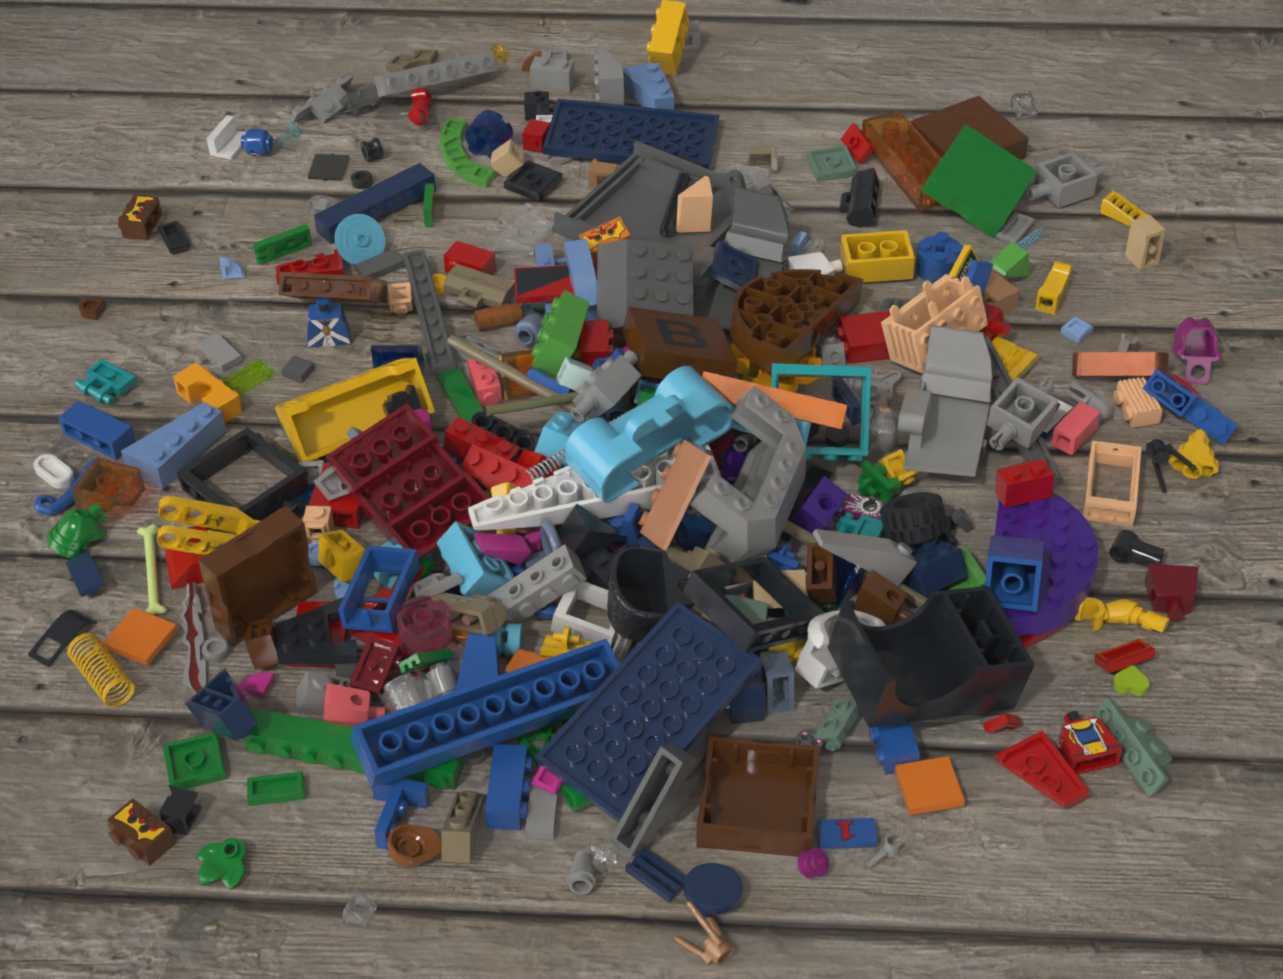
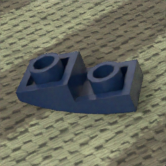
[66,550,105,597]

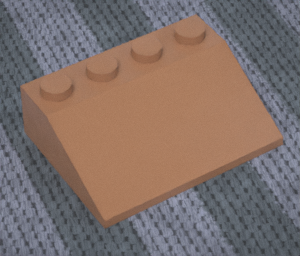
[638,439,713,551]

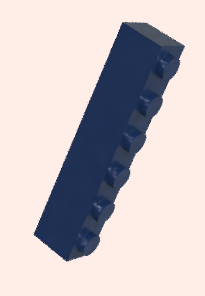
[314,163,437,244]

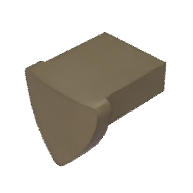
[748,145,778,172]

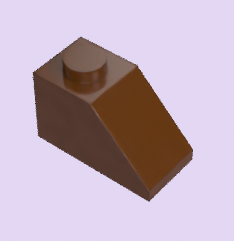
[806,542,837,603]
[245,615,279,670]

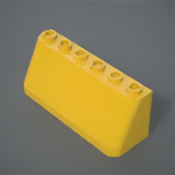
[275,358,435,462]

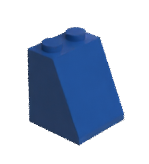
[985,535,1044,612]

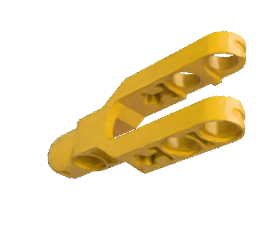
[157,496,260,555]

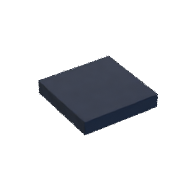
[710,240,758,291]

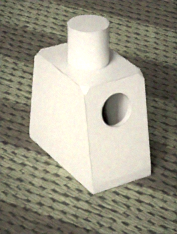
[786,252,843,276]

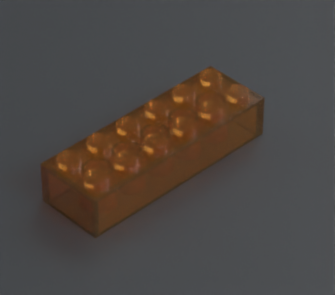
[862,110,942,211]

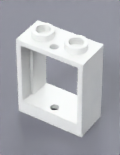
[550,581,619,647]

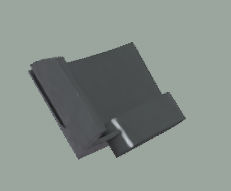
[693,187,790,330]

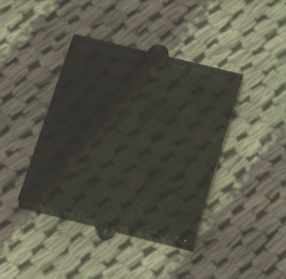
[308,153,349,181]

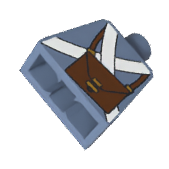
[759,650,794,714]

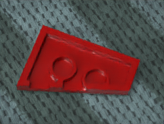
[276,249,344,285]
[995,730,1089,809]

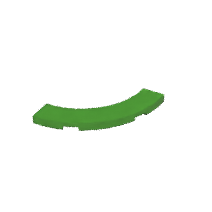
[440,117,496,188]

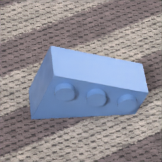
[623,62,674,110]

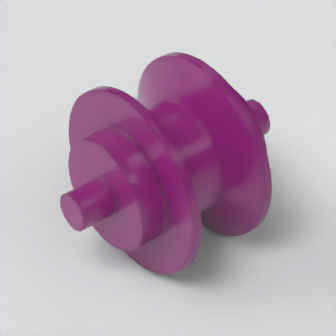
[797,848,829,879]

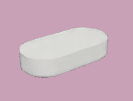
[33,454,74,489]

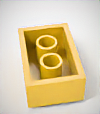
[646,0,690,76]
[840,230,915,283]

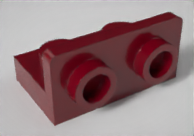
[349,636,404,702]

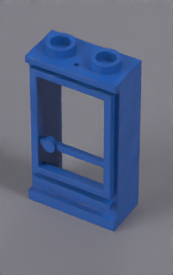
[338,545,420,633]

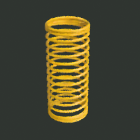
[67,633,135,707]

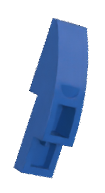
[1142,369,1239,445]

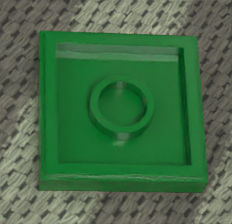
[162,732,227,789]

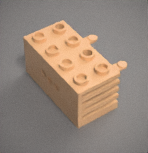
[881,274,988,374]

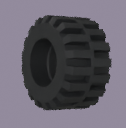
[880,492,948,545]

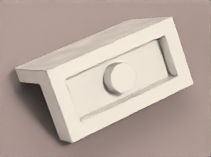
[207,115,246,160]

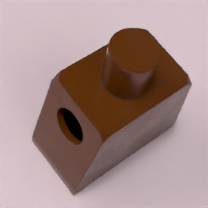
[854,570,914,625]

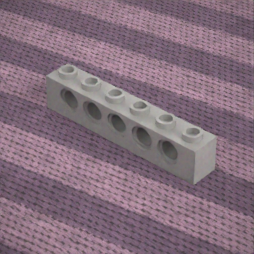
[374,50,497,97]

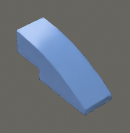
[564,239,597,307]

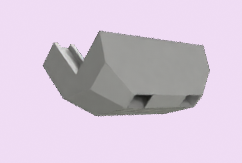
[689,386,806,564]

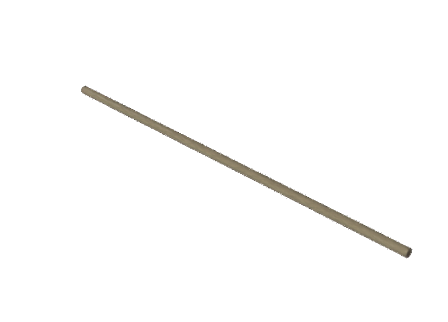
[447,334,928,608]

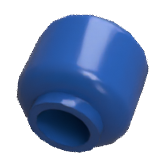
[241,128,273,156]

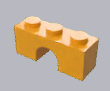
[173,362,242,423]

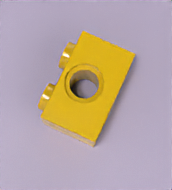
[318,529,366,582]

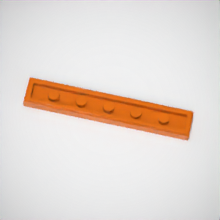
[702,371,848,429]

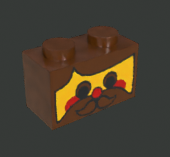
[118,194,162,240]
[107,798,175,866]

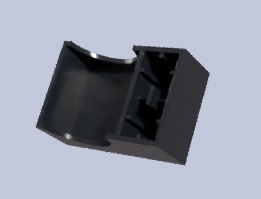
[827,586,1035,728]

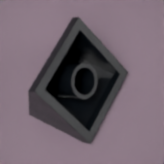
[557,504,619,567]

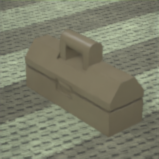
[443,264,516,309]
[427,592,507,636]

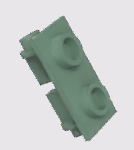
[814,699,859,751]

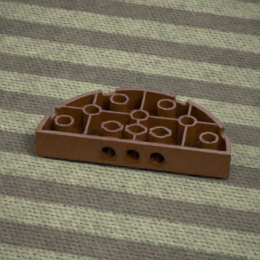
[730,269,863,377]

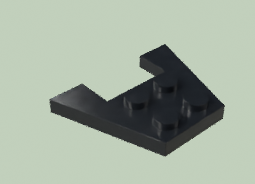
[276,597,359,664]

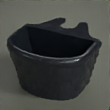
[607,547,694,641]

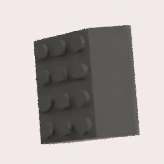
[597,239,693,335]

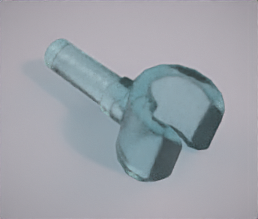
[275,121,301,144]

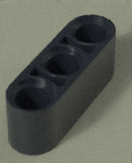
[471,411,535,457]

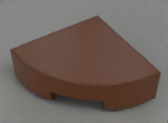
[522,51,542,71]

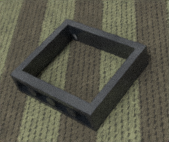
[177,427,310,535]
[683,556,824,653]

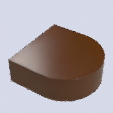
[79,298,107,320]

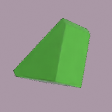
[990,242,1030,277]

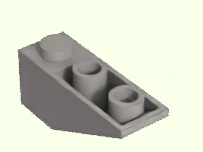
[296,670,385,716]

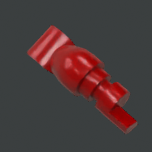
[408,87,433,126]

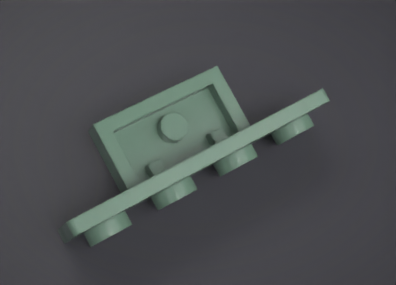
[1092,698,1172,796]

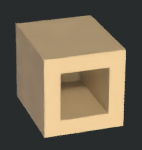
[490,139,525,178]

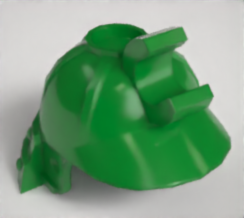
[46,502,108,559]

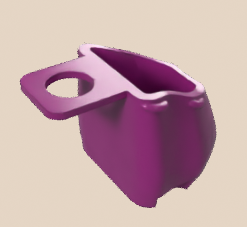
[1171,317,1221,384]

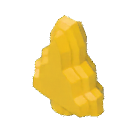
[1168,429,1219,479]

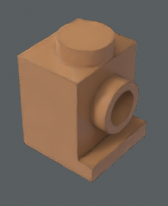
[588,159,617,189]

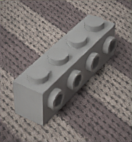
[487,544,587,627]

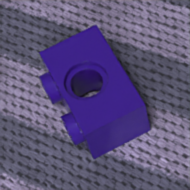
[791,476,848,534]

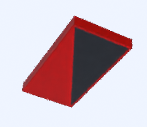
[514,265,597,303]

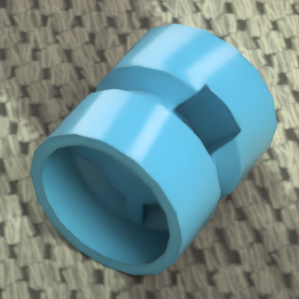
[490,623,524,657]

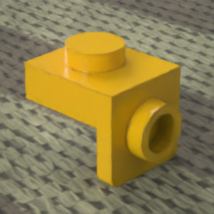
[878,449,920,487]

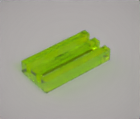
[222,359,274,395]

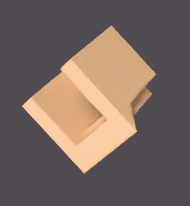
[303,506,335,545]

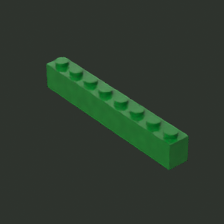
[244,708,465,790]

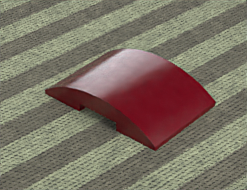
[326,403,490,560]

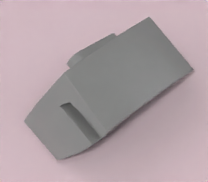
[897,325,993,477]

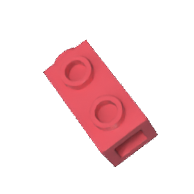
[467,359,502,407]
[1052,402,1101,456]

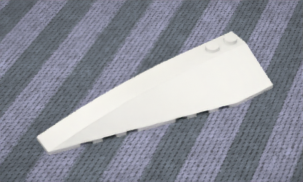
[468,439,721,530]

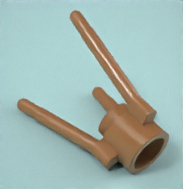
[674,901,734,965]

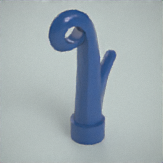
[34,458,107,515]

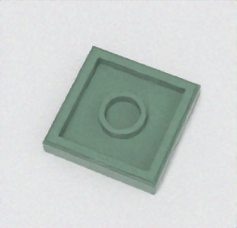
[806,145,858,182]

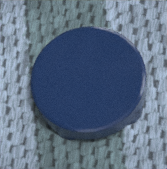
[684,863,743,918]

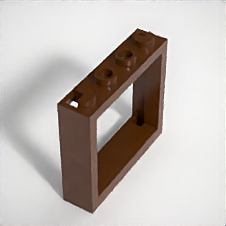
[279,272,388,303]

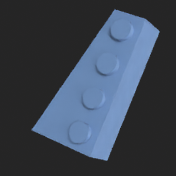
[121,403,226,489]

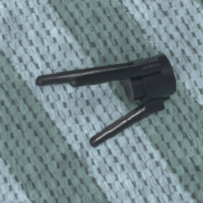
[1146,439,1196,493]

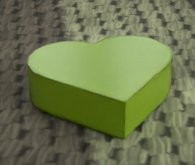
[1113,665,1150,696]

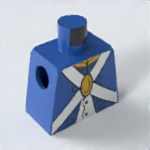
[307,297,351,348]

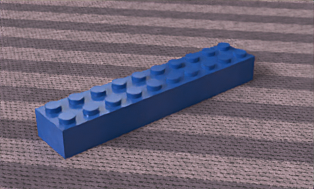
[350,638,619,789]

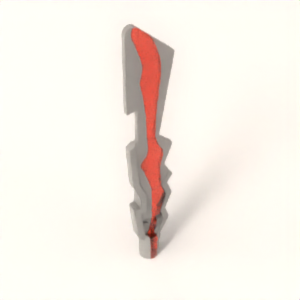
[180,582,207,693]

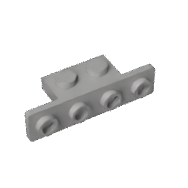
[290,74,354,124]

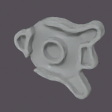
[845,368,902,416]

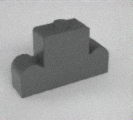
[610,742,700,857]

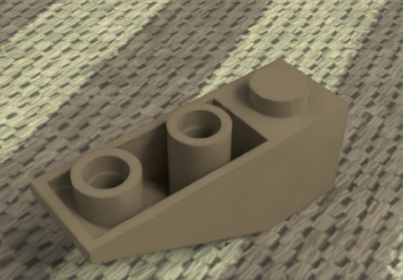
[441,791,484,864]

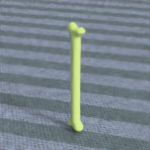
[137,524,167,615]

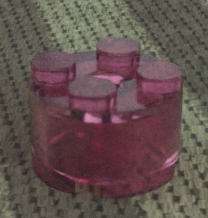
[396,595,453,656]

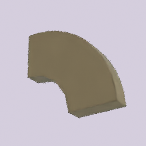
[386,49,438,72]

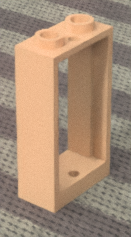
[1083,440,1142,527]

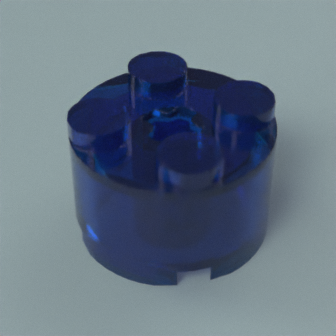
[465,110,514,159]

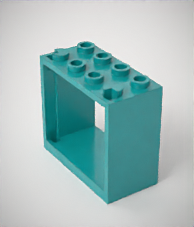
[771,363,871,461]

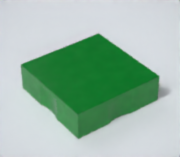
[920,124,1037,238]

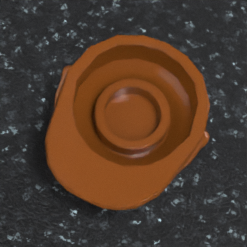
[387,824,442,868]

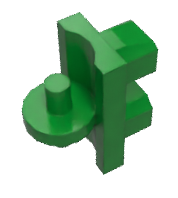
[857,460,902,502]

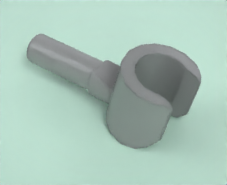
[865,834,901,869]

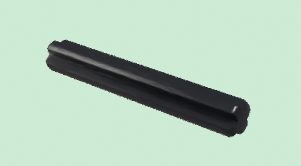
[660,172,690,237]

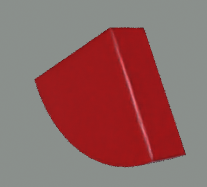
[983,713,1022,733]

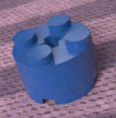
[916,232,963,283]

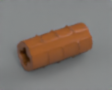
[474,302,523,331]

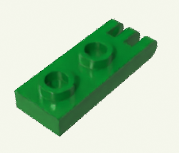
[253,224,313,264]

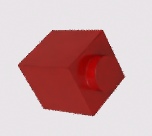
[522,119,550,153]

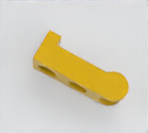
[1035,261,1073,315]

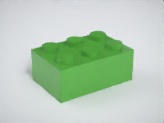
[531,290,590,377]

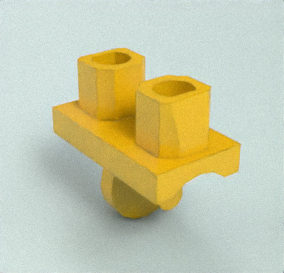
[540,626,593,658]

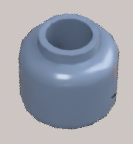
[514,314,544,348]

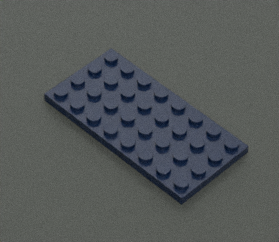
[543,99,720,169]
[535,602,763,823]

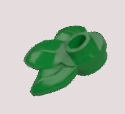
[197,838,246,890]

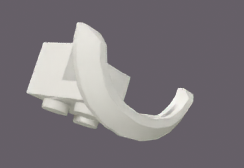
[795,610,886,689]

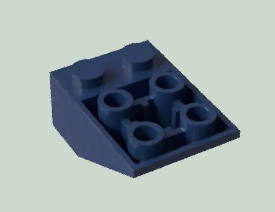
[903,538,968,596]

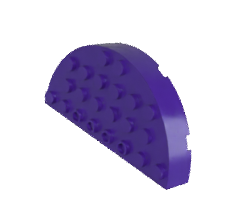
[995,492,1098,636]

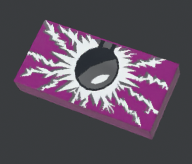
[842,493,887,520]

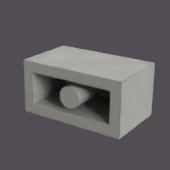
[530,56,575,92]

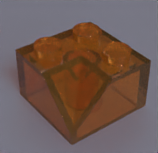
[71,457,145,512]

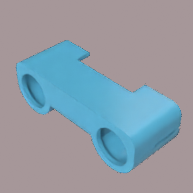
[565,366,734,503]

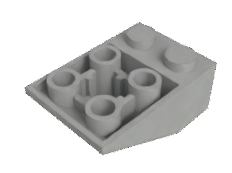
[594,44,624,105]

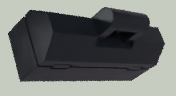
[839,168,881,228]

